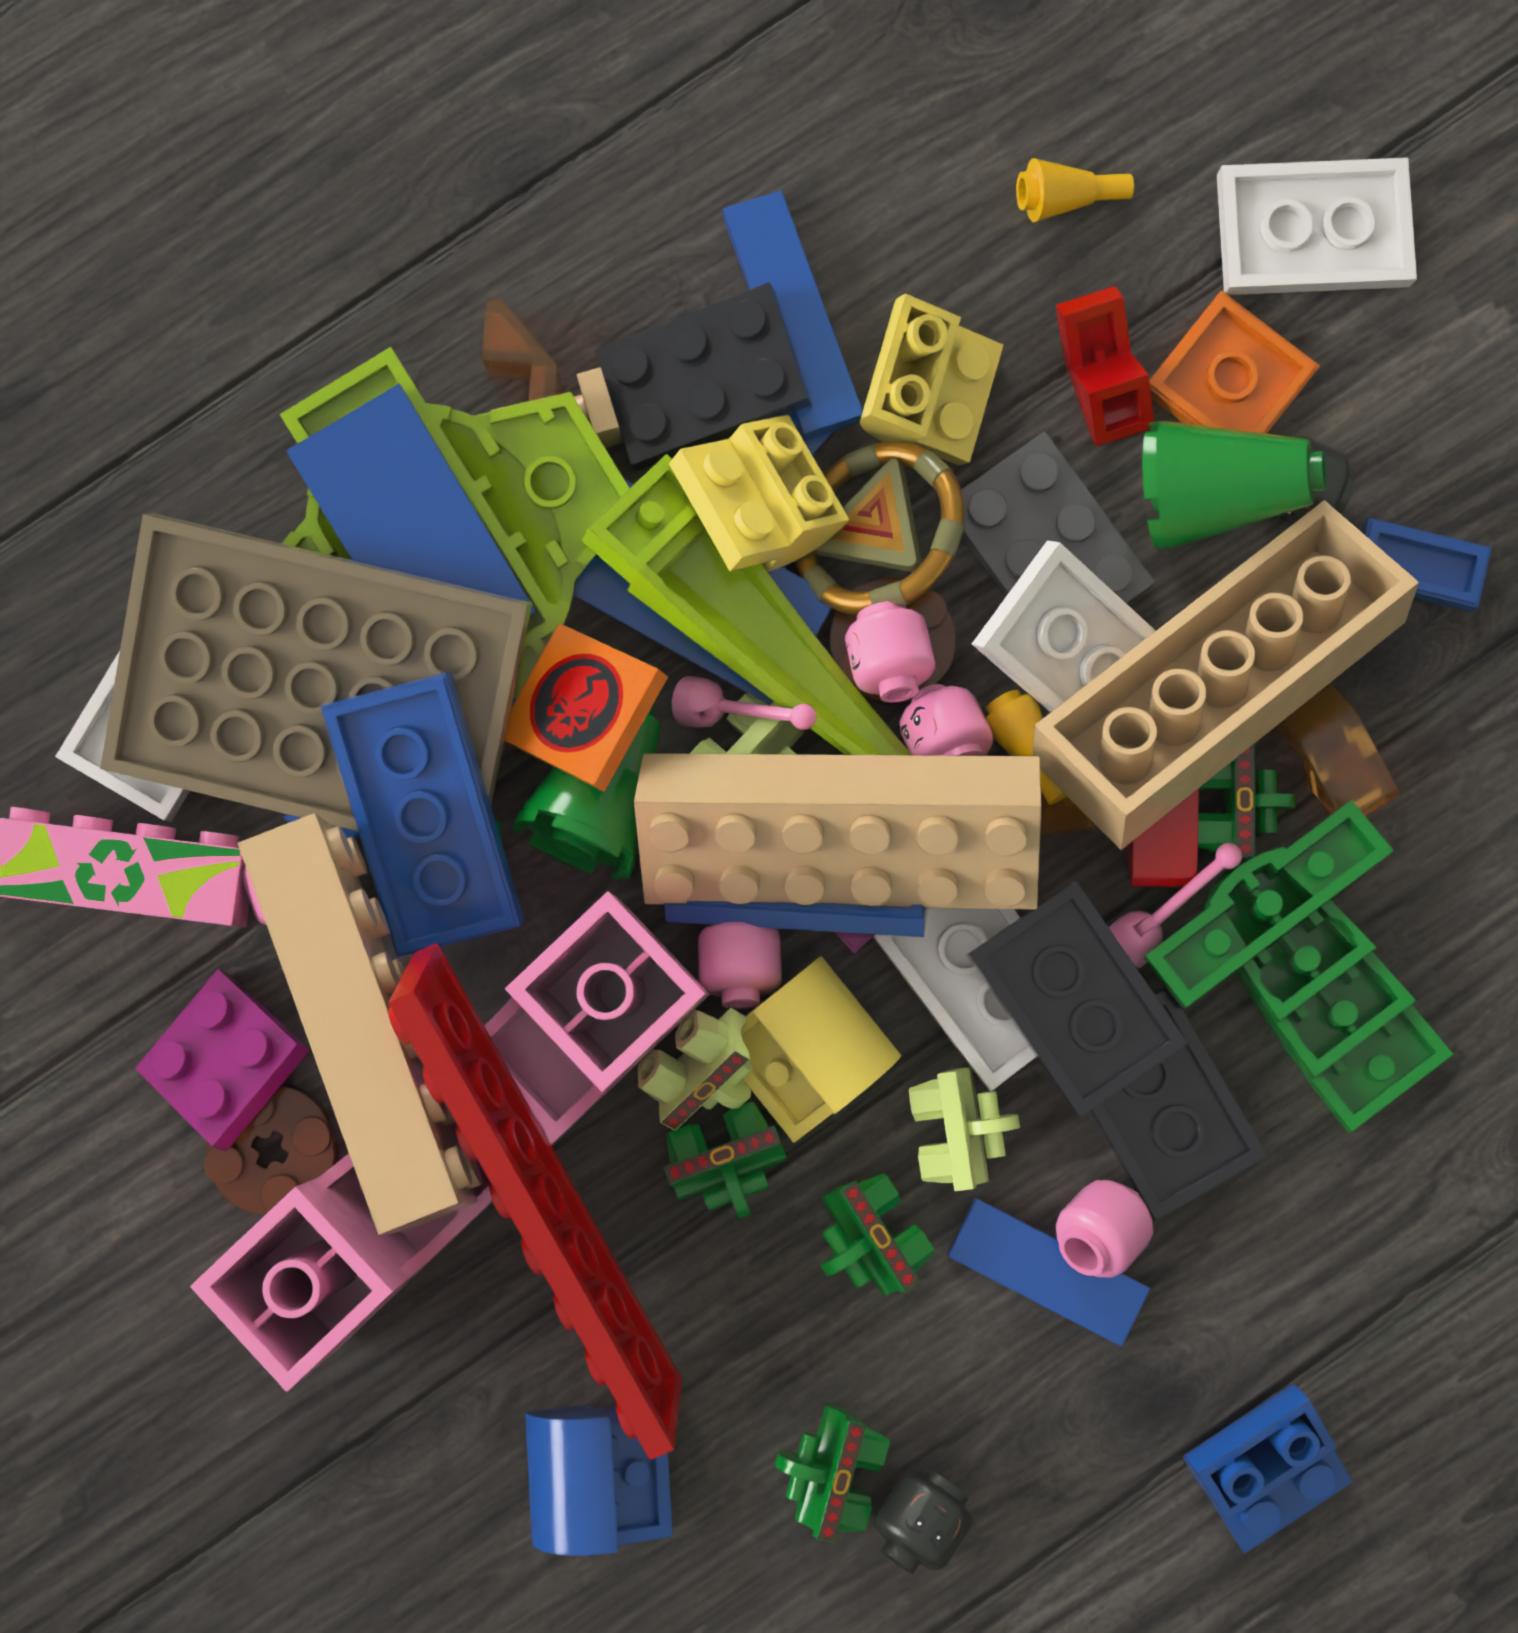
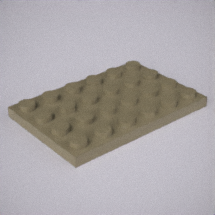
[100,513,532,831]

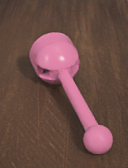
[672,676,817,730]
[1109,843,1242,968]

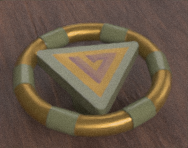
[795,442,965,615]

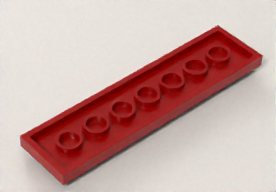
[388,942,682,1460]

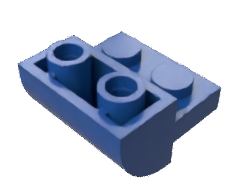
[1183,1384,1353,1554]
[525,1404,673,1556]

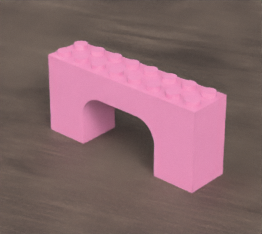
[190,891,711,1392]

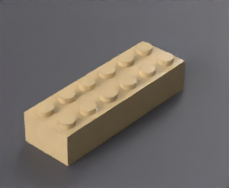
[1033,500,1419,850]
[634,754,1041,909]
[237,813,482,1235]

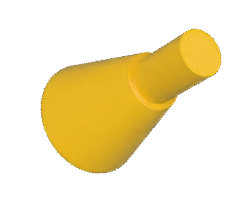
[1016,158,1134,223]
[986,689,1067,805]

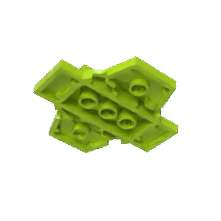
[279,347,630,708]

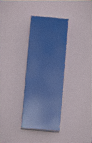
[946,1197,1150,1347]

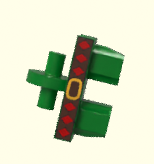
[1198,744,1295,861]
[664,1102,787,1219]
[820,1173,935,1296]
[774,1404,890,1543]

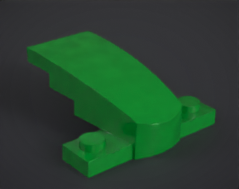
[1143,800,1454,1133]

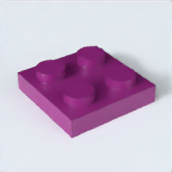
[135,969,310,1152]

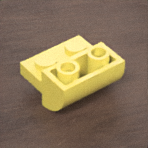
[860,294,1003,465]
[669,415,849,572]
[741,956,901,1143]

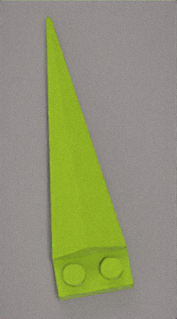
[581,454,910,755]

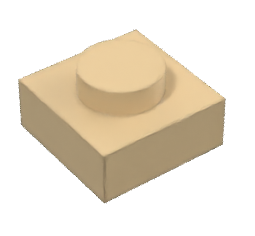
[574,367,623,448]

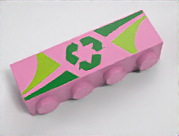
[0,807,250,928]

